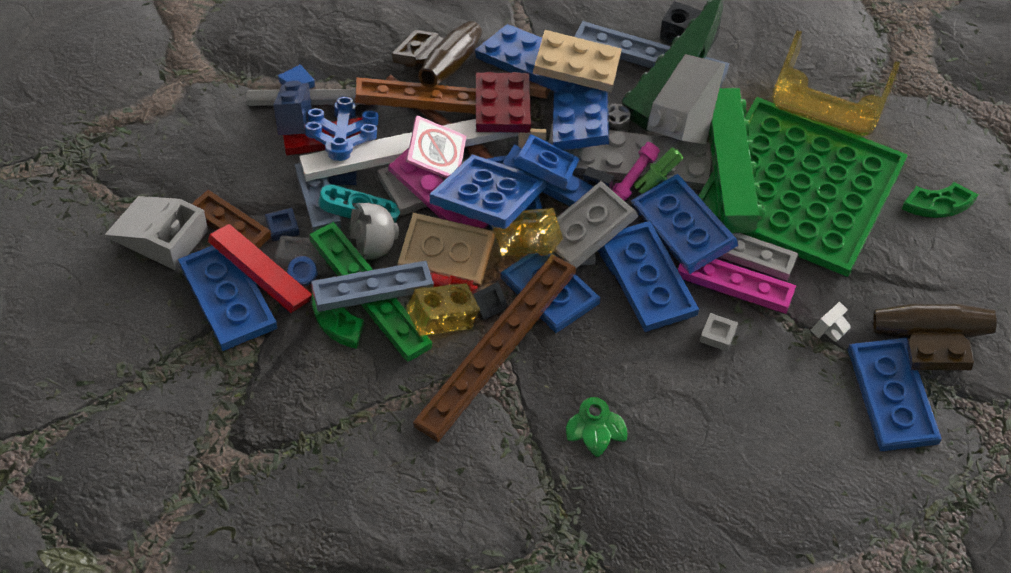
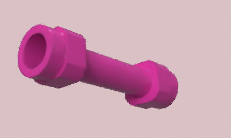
[611,142,660,201]

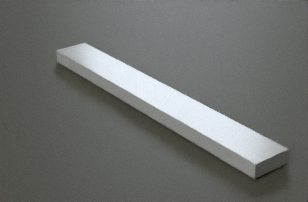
[299,119,519,181]

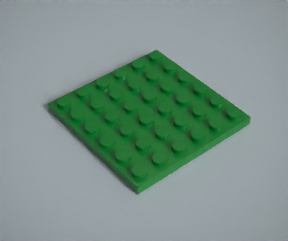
[698,97,908,277]

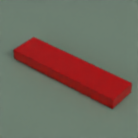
[208,224,312,313]

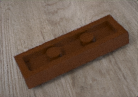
[192,190,271,249]

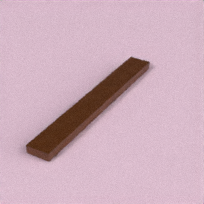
[413,254,576,442]

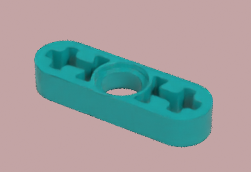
[318,185,400,223]

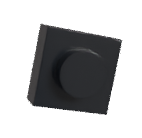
[583,167,614,189]
[469,281,508,320]

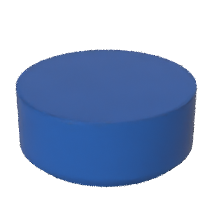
[287,256,318,286]

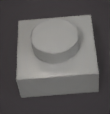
[700,313,738,352]

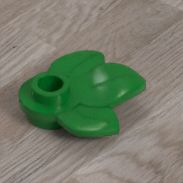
[566,397,627,457]

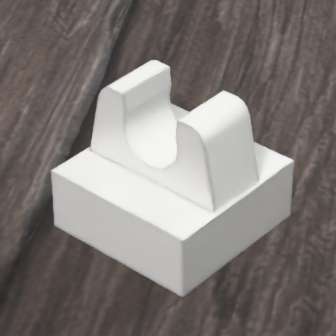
[811,302,851,342]

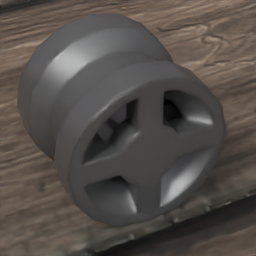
[608,104,631,132]

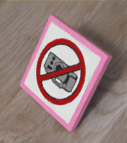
[406,116,466,178]

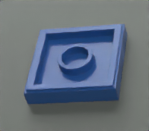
[514,135,580,190]

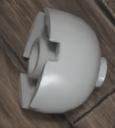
[350,203,399,260]

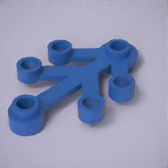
[305,97,379,161]

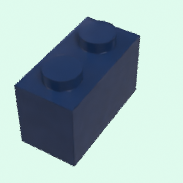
[274,81,312,135]

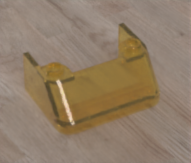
[772,30,900,136]

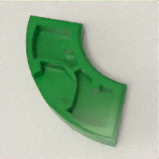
[902,182,979,218]
[312,292,364,349]

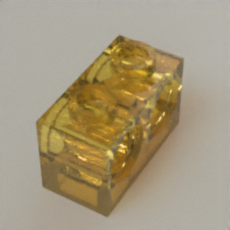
[492,208,563,257]
[407,283,480,336]

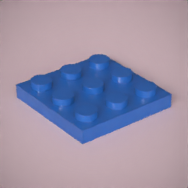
[430,154,546,229]

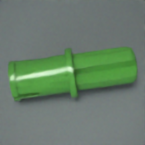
[634,148,683,194]

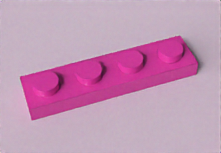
[388,148,488,229]
[678,259,796,314]

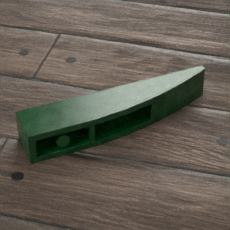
[622,0,723,132]

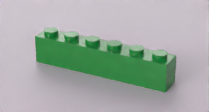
[708,88,763,233]

